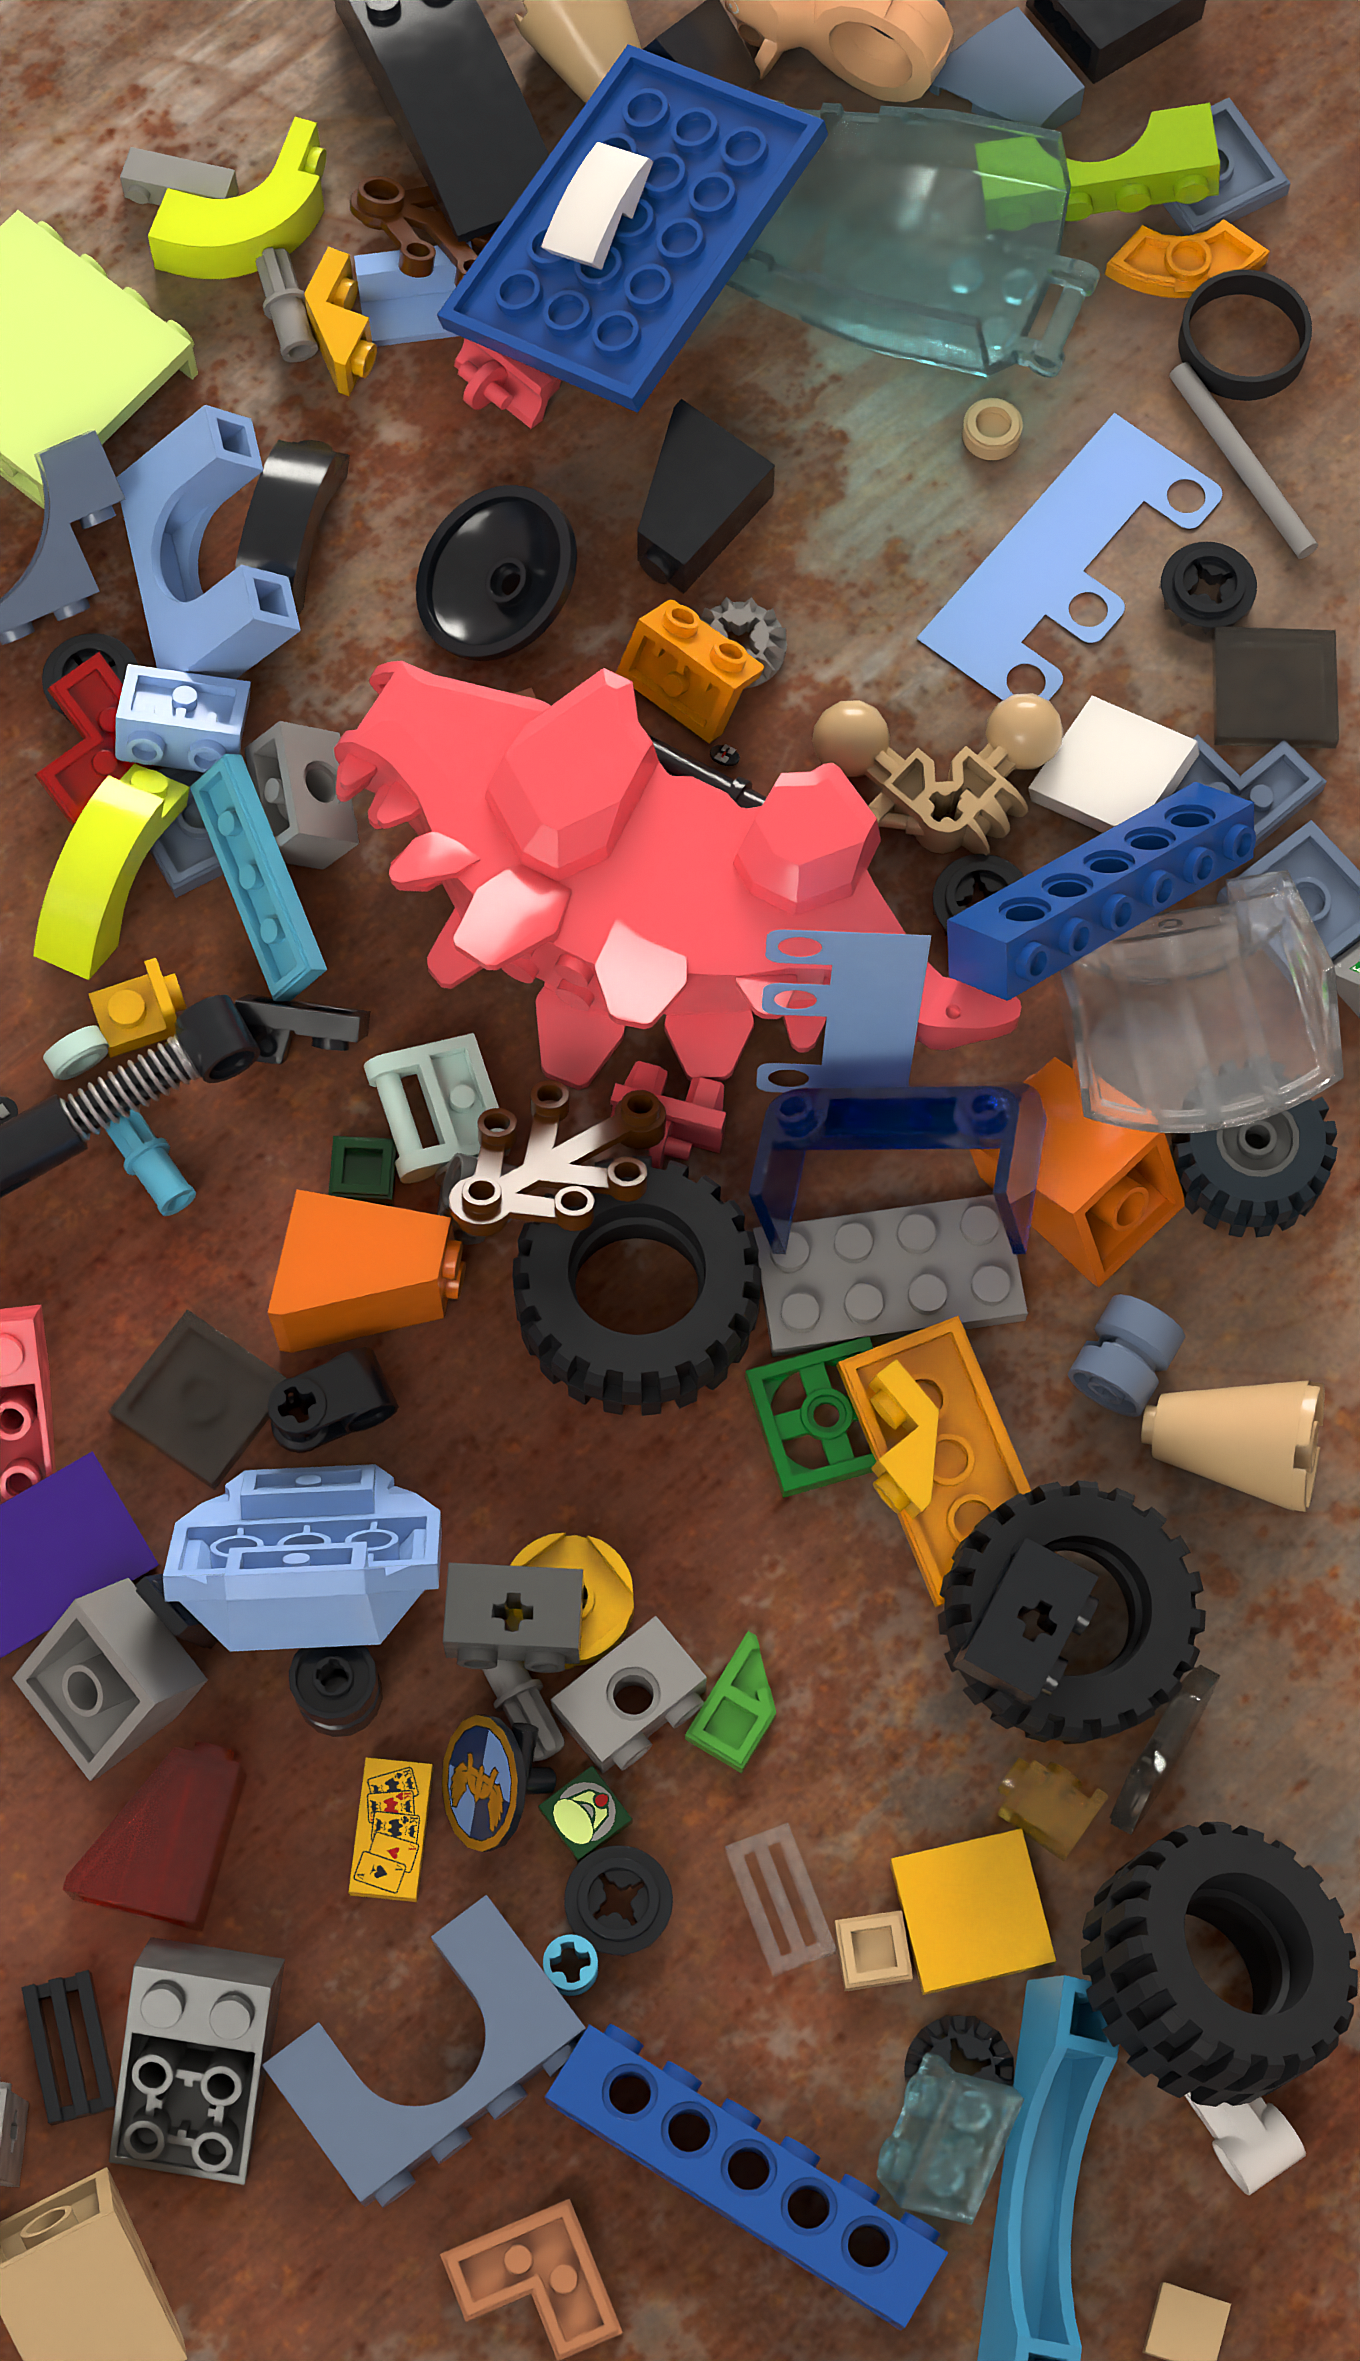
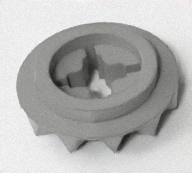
[700,597,787,689]

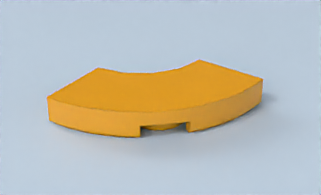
[1105,219,1270,298]

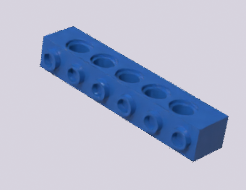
[947,782,1256,1001]
[545,2024,948,2331]

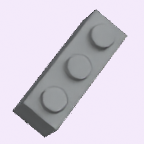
[120,147,239,206]

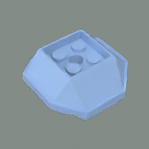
[163,1464,442,1652]

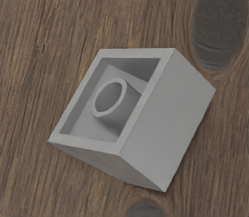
[12,1578,208,1781]

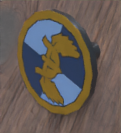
[442,1714,556,1852]

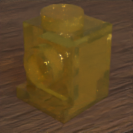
[997,1757,1109,1862]

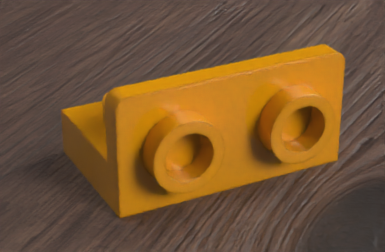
[616,599,764,744]

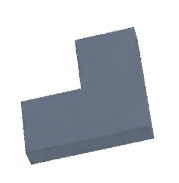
[1173,734,1327,848]

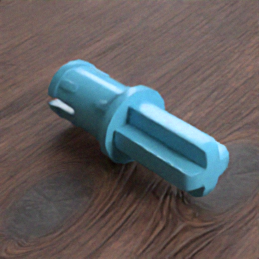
[104,1109,196,1216]

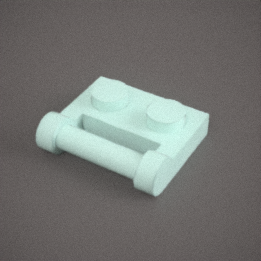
[364,1033,511,1183]

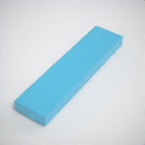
[190,754,327,1001]

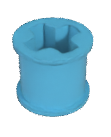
[543,1934,598,1996]

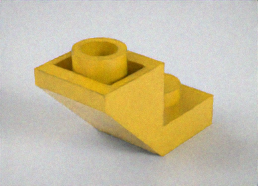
[304,247,377,396]
[869,1359,939,1519]

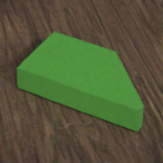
[685,1631,776,1774]

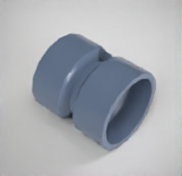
[1068,1294,1186,1417]

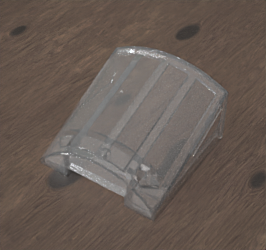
[1053,870,1344,1133]

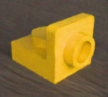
[88,958,187,1058]

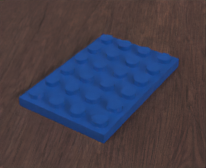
[437,44,828,413]

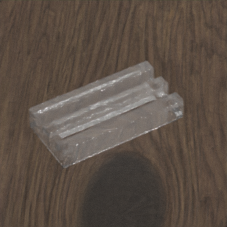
[725,1823,837,1977]

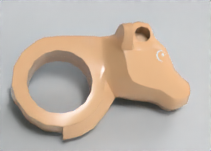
[724,0,954,102]

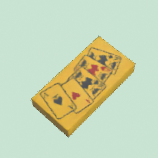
[349,1757,434,1902]

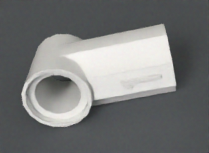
[1184,2092,1306,2195]

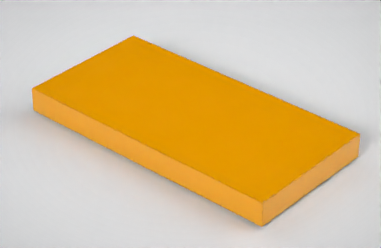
[836,1315,1058,1608]

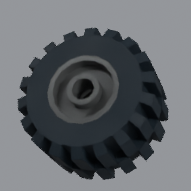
[1170,1063,1338,1238]

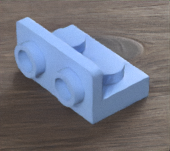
[115,664,251,773]

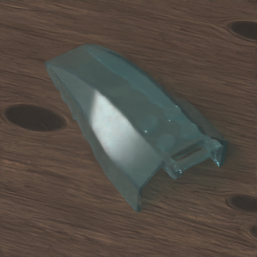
[726,100,1100,378]

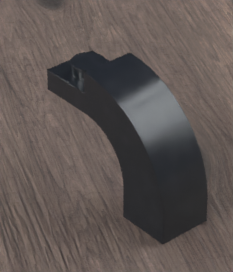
[235,440,350,616]

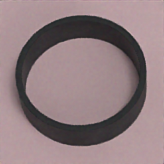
[1178,270,1312,401]

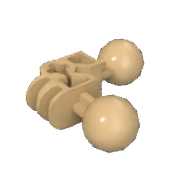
[812,693,1063,856]

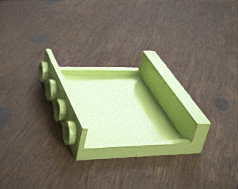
[0,210,198,509]

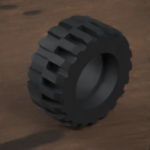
[512,1155,761,1416]
[938,1480,1206,1744]
[1081,1822,1358,2107]

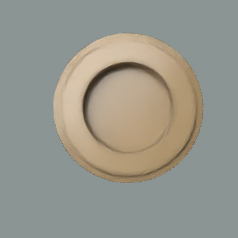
[962,398,1023,460]

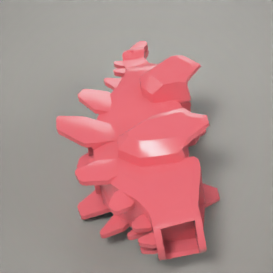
[334,661,1021,1090]

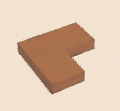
[440,2199,623,2361]

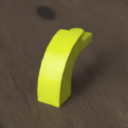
[148,117,327,279]
[33,764,190,980]

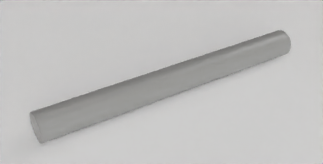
[1169,362,1318,559]

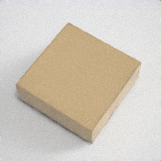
[834,1910,913,1991]
[1142,2282,1231,2361]

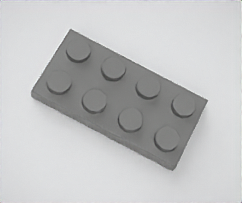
[753,1193,1028,1357]

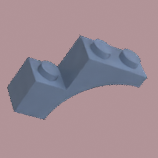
[0,430,125,645]

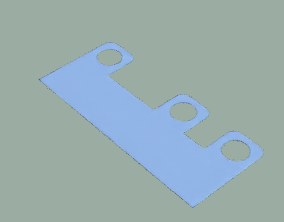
[916,413,1222,701]
[756,930,931,1097]

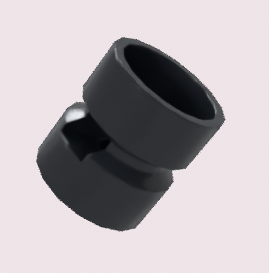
[289,1645,383,1737]

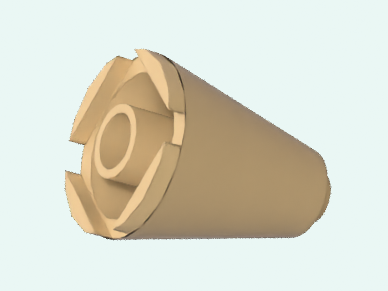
[513,0,642,104]
[1141,1380,1325,1512]

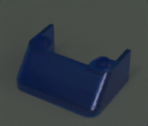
[749,1082,1047,1254]

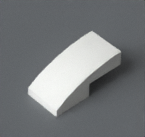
[541,142,653,270]

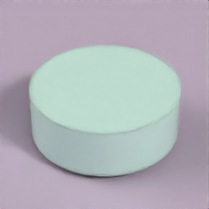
[43,1025,110,1080]

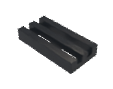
[21,1970,117,2126]

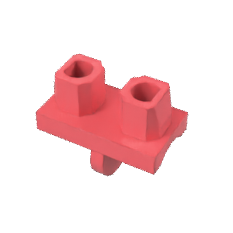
[454,338,561,429]
[610,1061,726,1169]

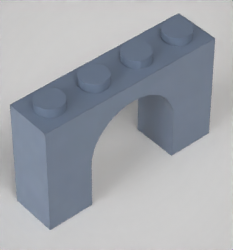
[262,1895,586,2208]

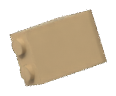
[0,2167,187,2361]

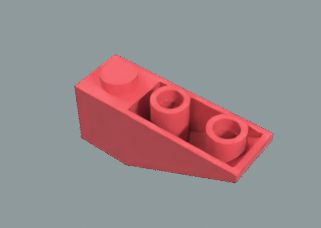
[0,1305,56,1504]

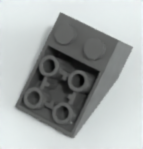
[109,1937,285,2185]

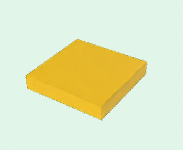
[890,1828,1056,1995]

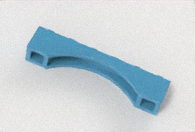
[977,1975,1119,2361]

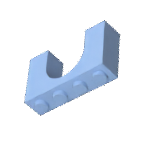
[116,405,301,679]

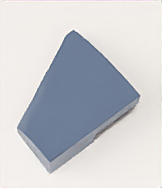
[928,6,1085,137]

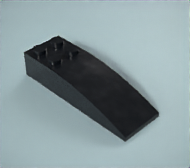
[334,0,549,242]

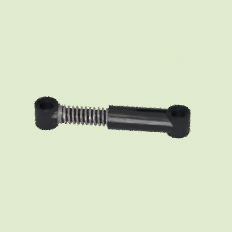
[0,995,260,1198]

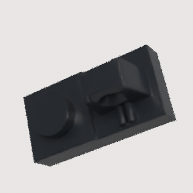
[235,994,371,1064]

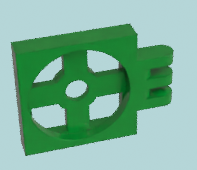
[745,1336,876,1498]

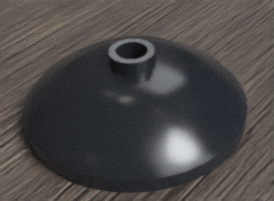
[416,485,577,661]

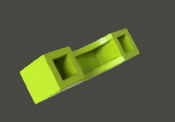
[977,103,1220,230]

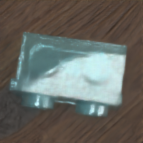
[877,2053,1024,2225]

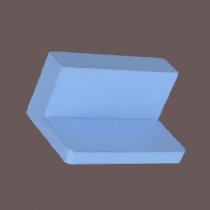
[354,241,472,346]

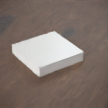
[1028,696,1199,833]

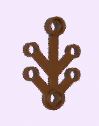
[350,176,495,287]
[449,1080,666,1236]

